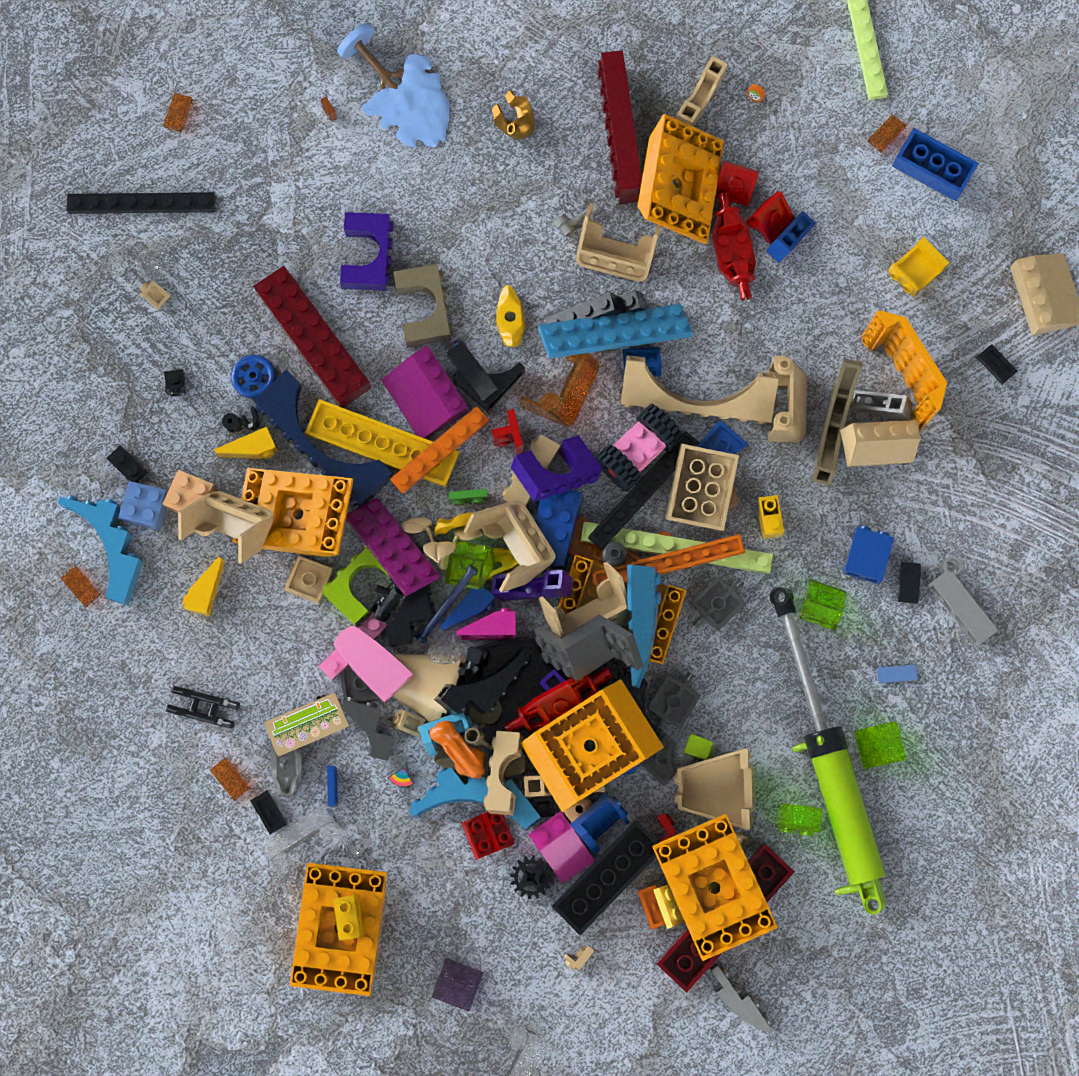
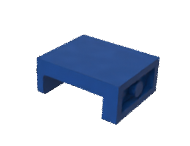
[842,526,894,584]
[570,793,630,854]

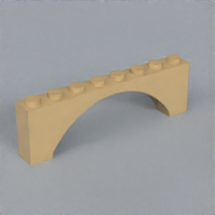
[621,355,779,424]

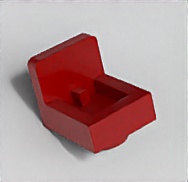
[656,813,676,843]

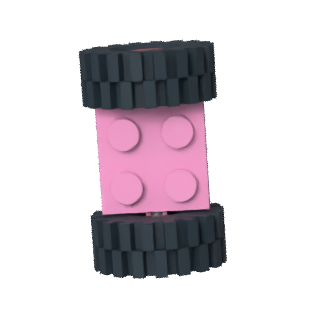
[595,404,684,492]

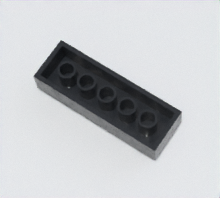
[551,820,659,935]

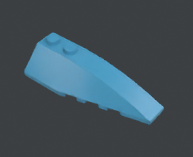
[627,565,661,688]

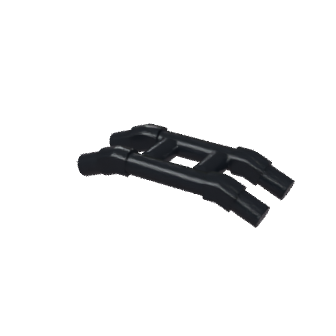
[166,685,240,729]

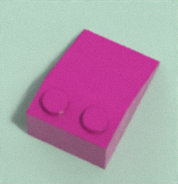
[456,608,516,640]
[528,811,595,884]

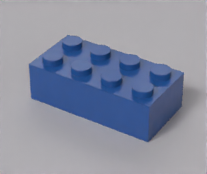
[892,128,979,201]
[535,490,584,570]

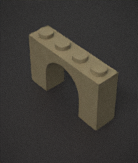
[393,264,453,348]

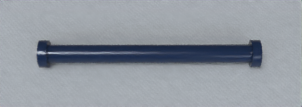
[416,565,479,644]

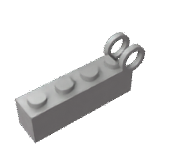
[927,556,999,647]

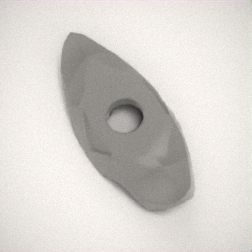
[271,745,301,797]

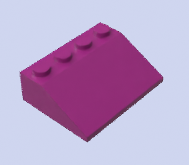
[381,345,469,439]

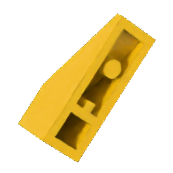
[214,427,278,459]
[182,557,225,617]

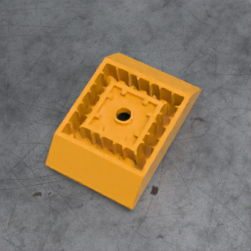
[638,114,724,244]
[232,468,354,557]
[520,679,664,812]
[652,814,778,961]
[289,863,387,996]

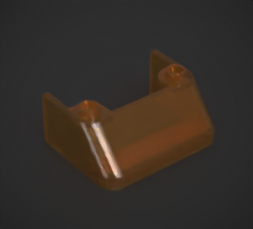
[520,353,599,427]

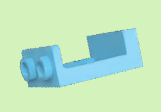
[418,712,474,757]

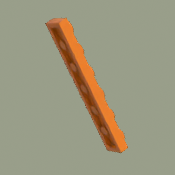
[390,406,489,495]

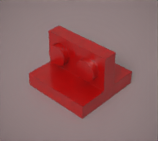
[715,161,759,207]
[746,191,795,244]
[492,409,523,455]

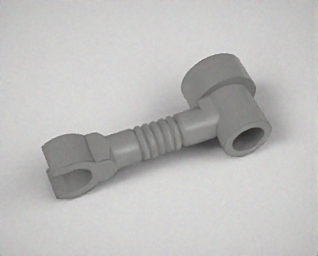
[553,201,601,237]

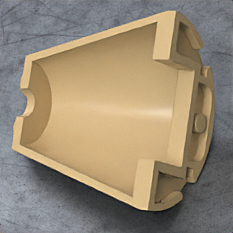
[392,653,467,722]
[674,749,755,830]

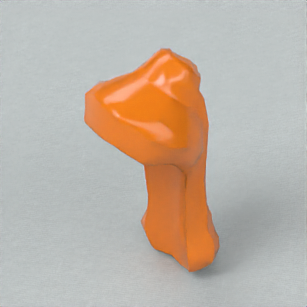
[429,721,486,779]

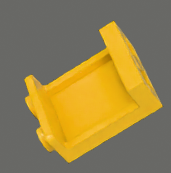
[888,236,949,297]
[333,895,365,941]

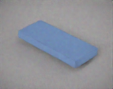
[877,665,918,684]

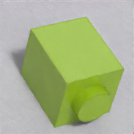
[683,734,715,761]

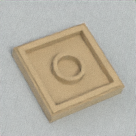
[284,555,335,605]

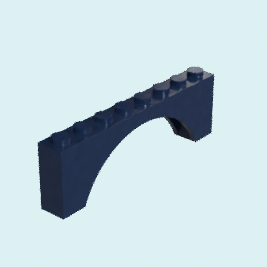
[254,370,393,507]

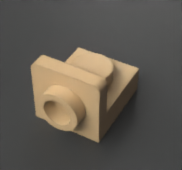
[139,280,171,310]
[392,710,426,737]
[564,945,594,970]

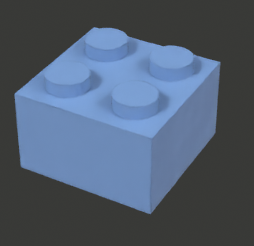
[118,481,168,531]

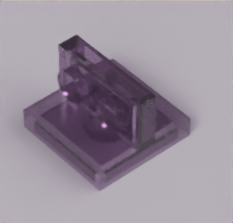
[432,958,484,1012]

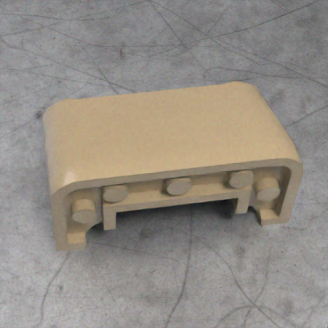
[768,356,807,443]

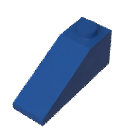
[766,211,816,263]
[440,582,496,632]

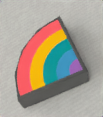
[387,767,414,787]

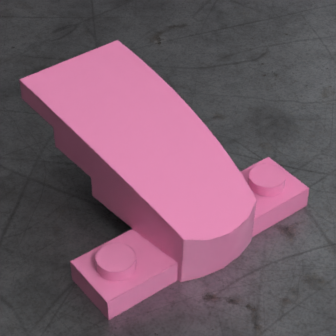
[318,612,413,703]

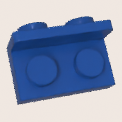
[622,347,662,377]

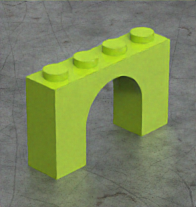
[321,545,391,627]

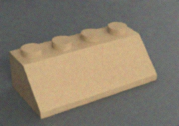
[840,420,921,467]

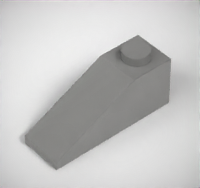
[849,390,913,421]

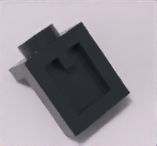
[164,369,186,397]

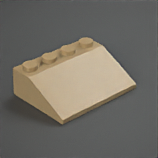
[1010,254,1079,336]
[665,444,739,531]

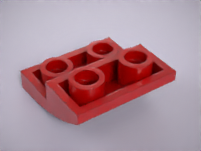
[461,812,515,860]

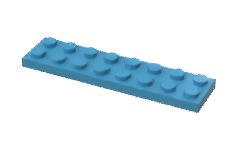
[538,304,693,359]

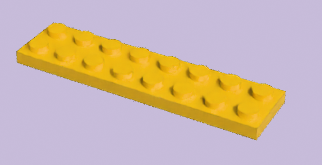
[305,399,460,488]

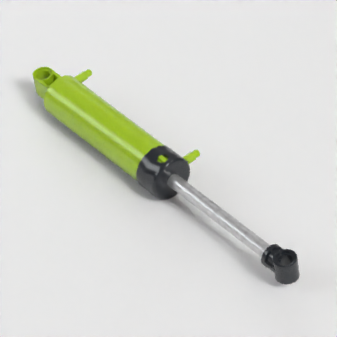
[769,587,886,915]

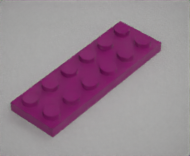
[346,498,439,596]

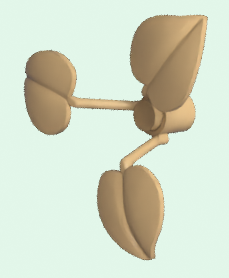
[400,517,484,570]

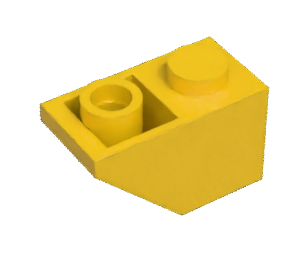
[758,495,784,539]

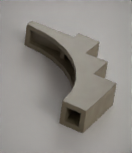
[811,358,862,486]

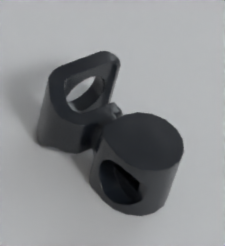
[222,406,260,433]

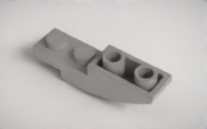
[710,965,773,1033]

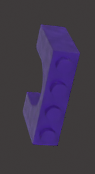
[340,212,394,291]
[511,435,602,502]

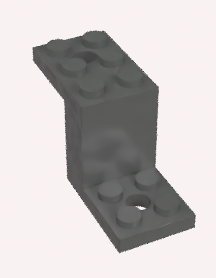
[534,614,644,681]

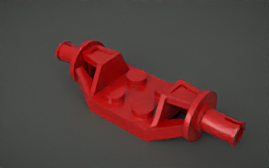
[712,193,756,301]
[504,667,614,732]

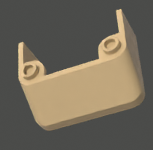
[576,203,661,282]
[178,491,274,564]
[464,500,555,593]
[539,562,632,639]

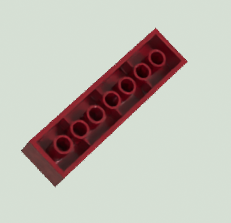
[597,50,642,204]
[253,266,371,408]
[655,844,795,993]

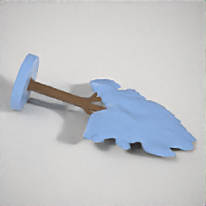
[337,23,450,148]

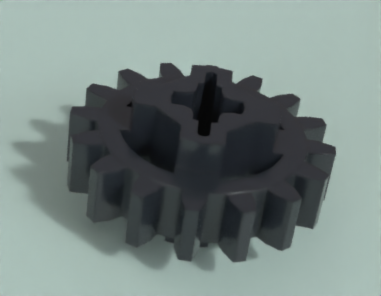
[510,855,553,899]

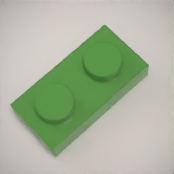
[449,489,488,506]

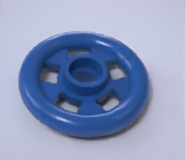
[231,355,276,398]

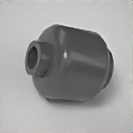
[602,542,627,567]

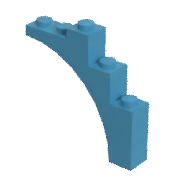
[57,495,143,606]
[408,767,541,831]

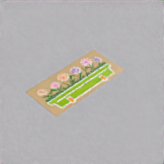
[264,692,349,757]

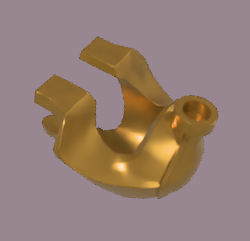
[491,90,536,140]

